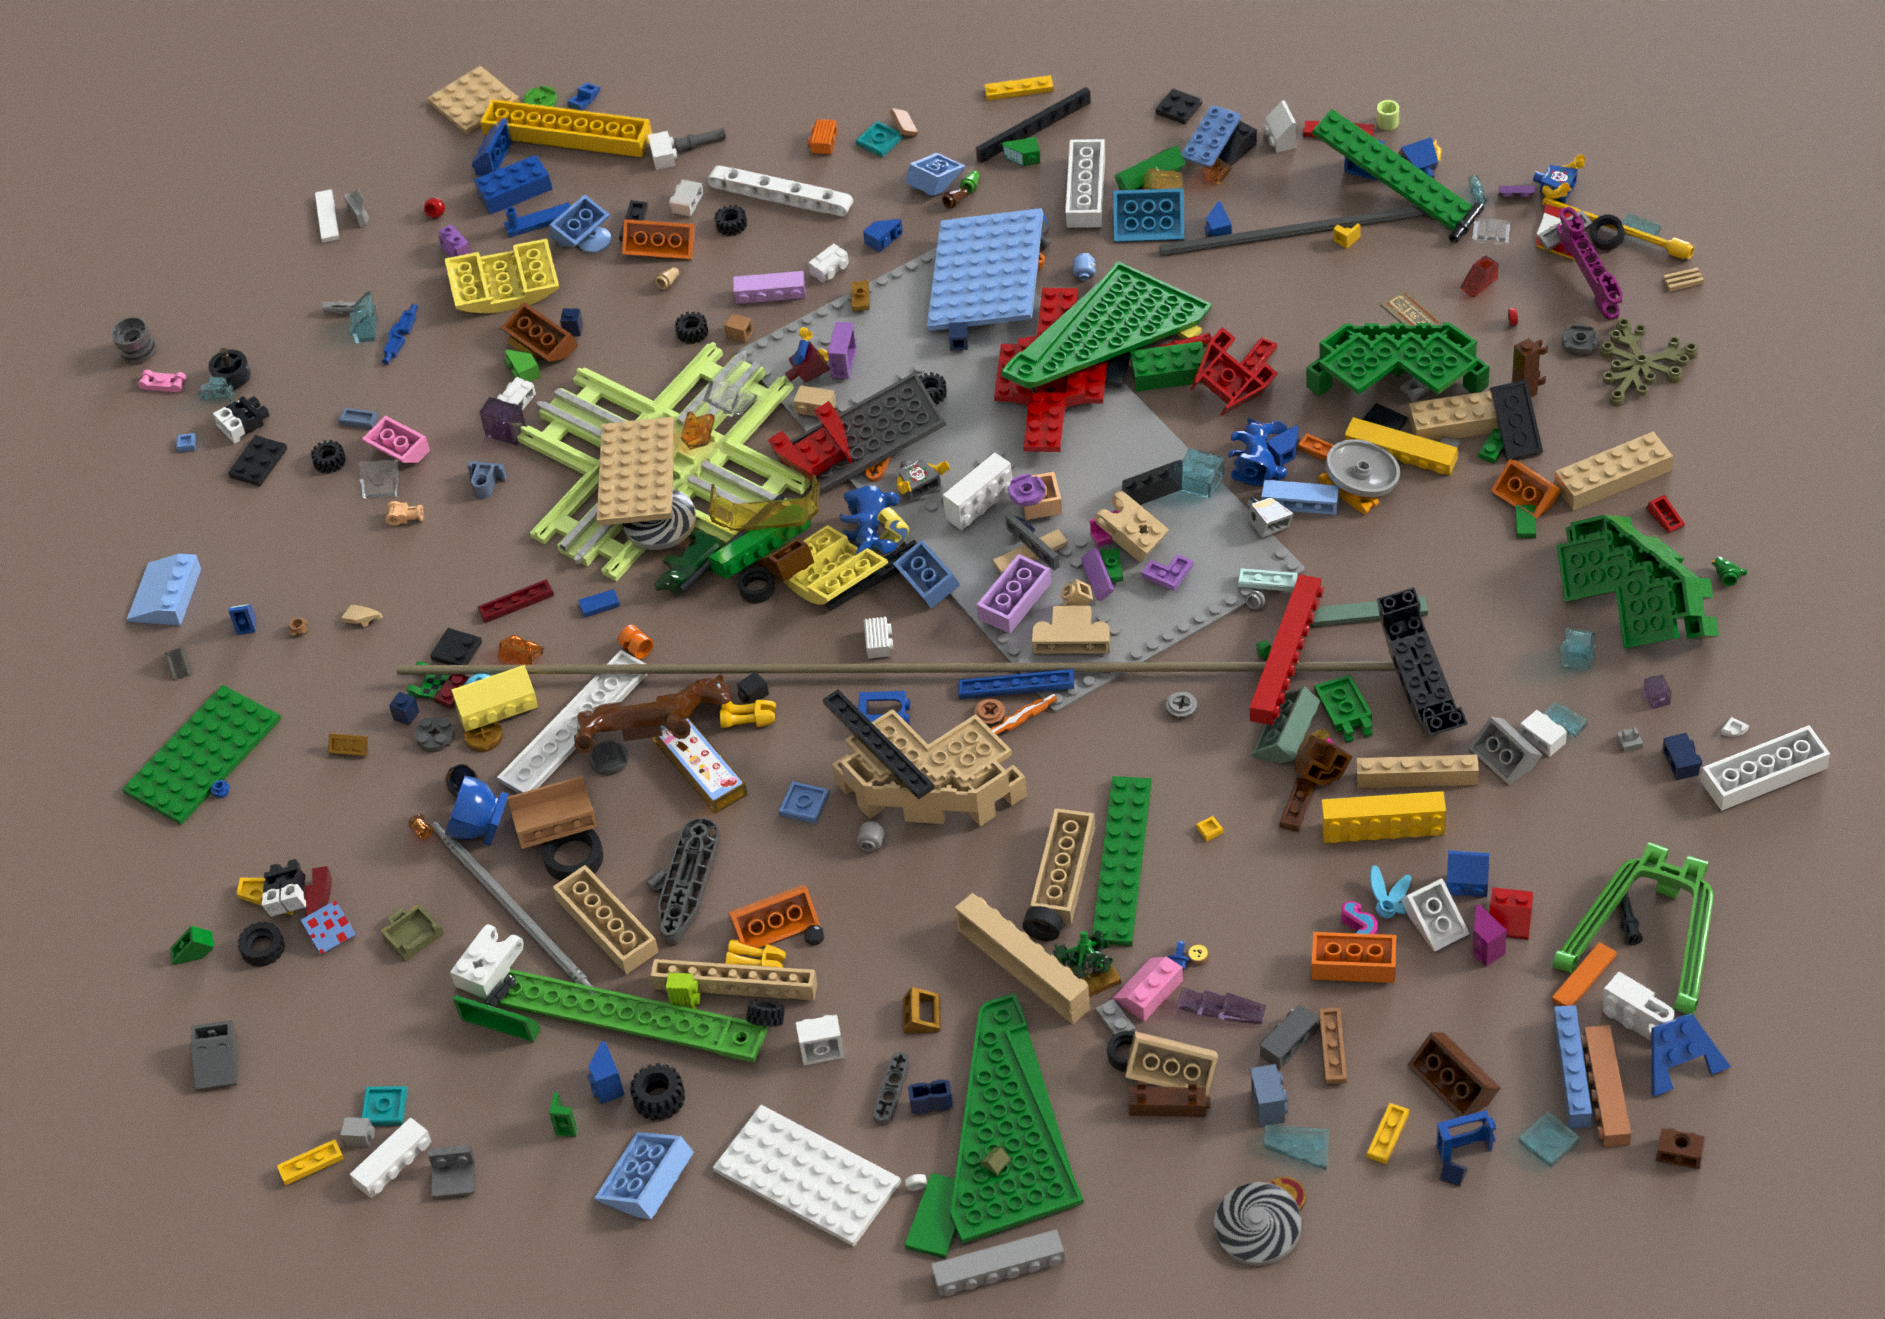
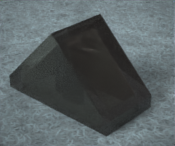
[165,646,192,680]

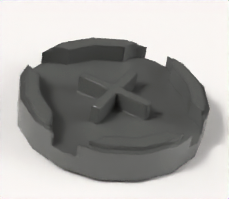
[589,741,629,776]

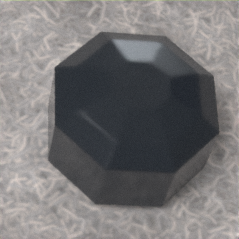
[804,925,824,945]

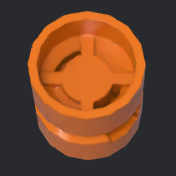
[618,625,654,659]

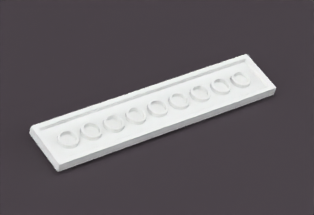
[497,650,647,793]

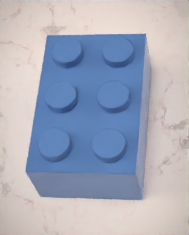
[893,540,960,609]

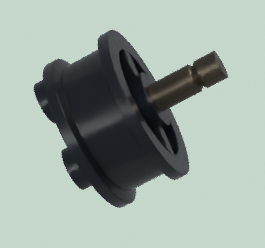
[208,348,251,391]

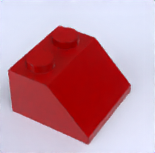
[1489,887,1534,940]

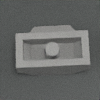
[344,189,369,228]

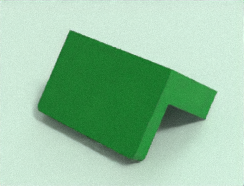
[549,1092,578,1137]

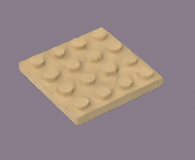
[427,66,520,135]

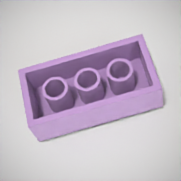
[977,554,1052,634]

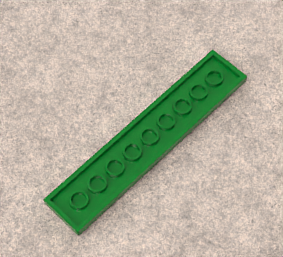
[1312,109,1472,231]
[1092,776,1152,946]

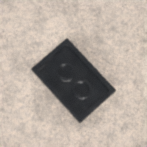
[228,435,287,487]

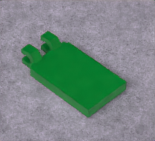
[1314,674,1373,743]

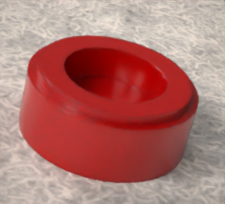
[1508,307,1518,326]

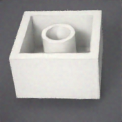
[796,1015,845,1065]

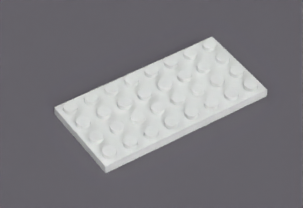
[713,1105,901,1247]

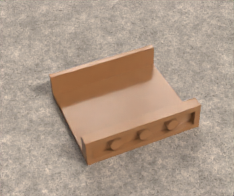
[507,775,598,849]

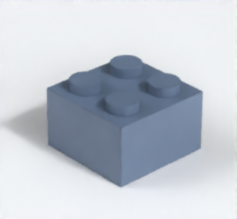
[1251,1064,1288,1127]

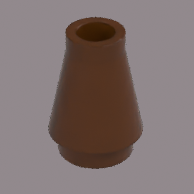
[942,187,968,208]

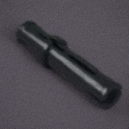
[1448,202,1484,243]

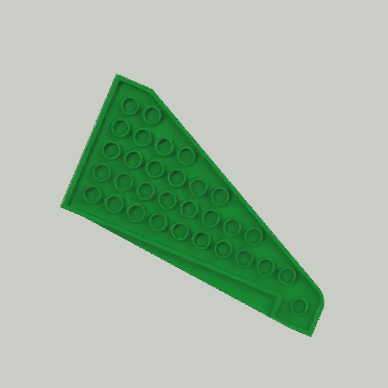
[1001,261,1212,389]
[950,993,1084,1244]

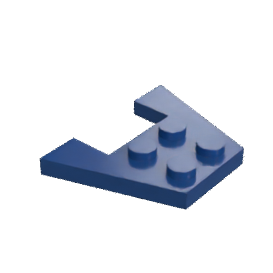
[1651,1013,1731,1096]

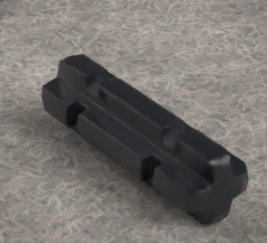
[484,975,516,1007]

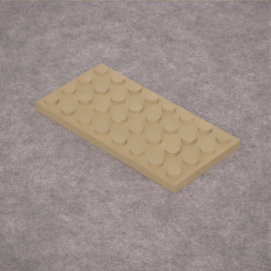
[597,417,675,526]

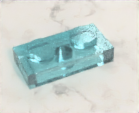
[1543,702,1587,738]

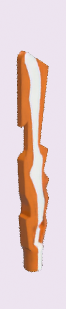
[990,693,1057,735]

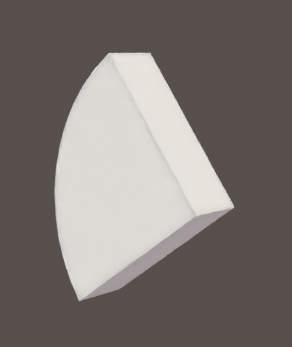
[1721,717,1749,737]

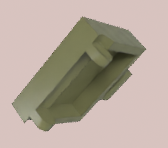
[381,904,444,961]

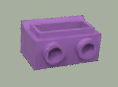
[438,224,471,258]

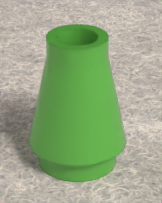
[960,170,980,194]

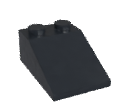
[1213,120,1257,173]

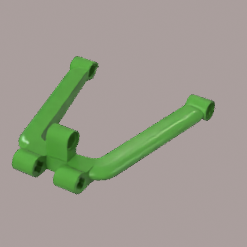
[1552,842,1714,1015]

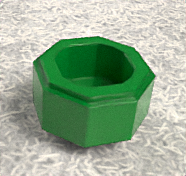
[1256,640,1271,660]

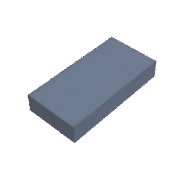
[338,408,379,429]

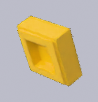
[1196,816,1224,842]

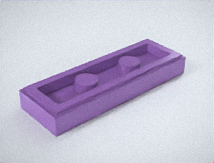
[1081,547,1114,602]

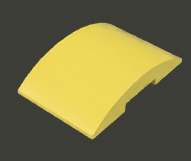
[445,239,559,313]
[782,525,888,605]

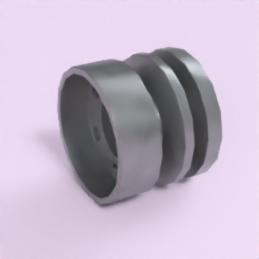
[111,317,156,364]

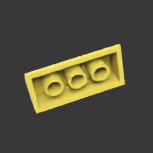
[452,665,538,732]

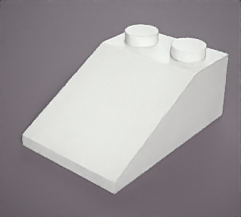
[1400,878,1470,952]

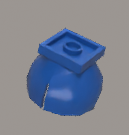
[445,776,509,846]

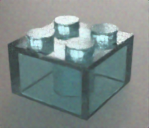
[1182,448,1224,499]

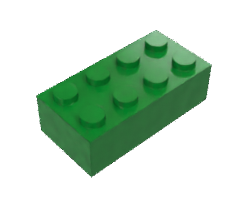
[1130,341,1204,392]

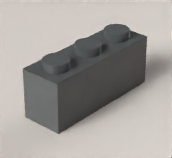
[1259,1004,1320,1070]

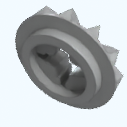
[1166,692,1197,719]

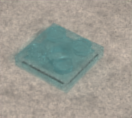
[1518,1111,1580,1168]

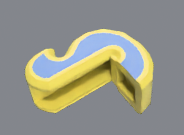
[877,508,910,548]

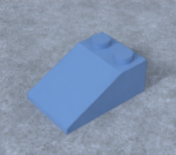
[905,153,965,196]

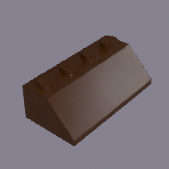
[1408,1032,1500,1117]

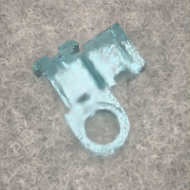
[198,377,235,402]

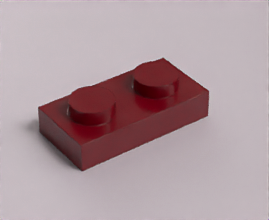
[434,674,470,709]

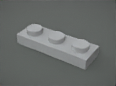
[1537,210,1592,251]

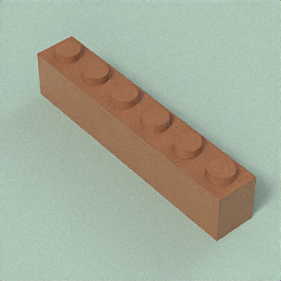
[1581,1025,1631,1147]

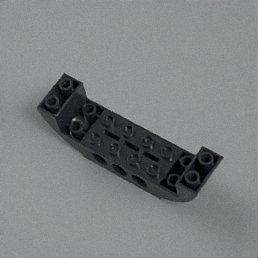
[1377,587,1468,737]

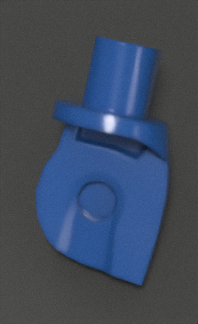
[1168,941,1190,971]

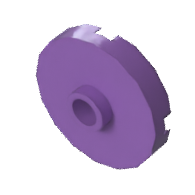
[1008,474,1046,506]

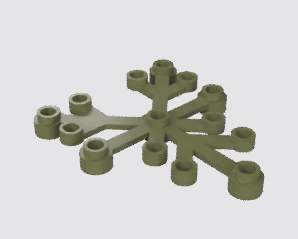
[1600,318,1698,407]

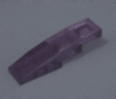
[1177,987,1266,1024]

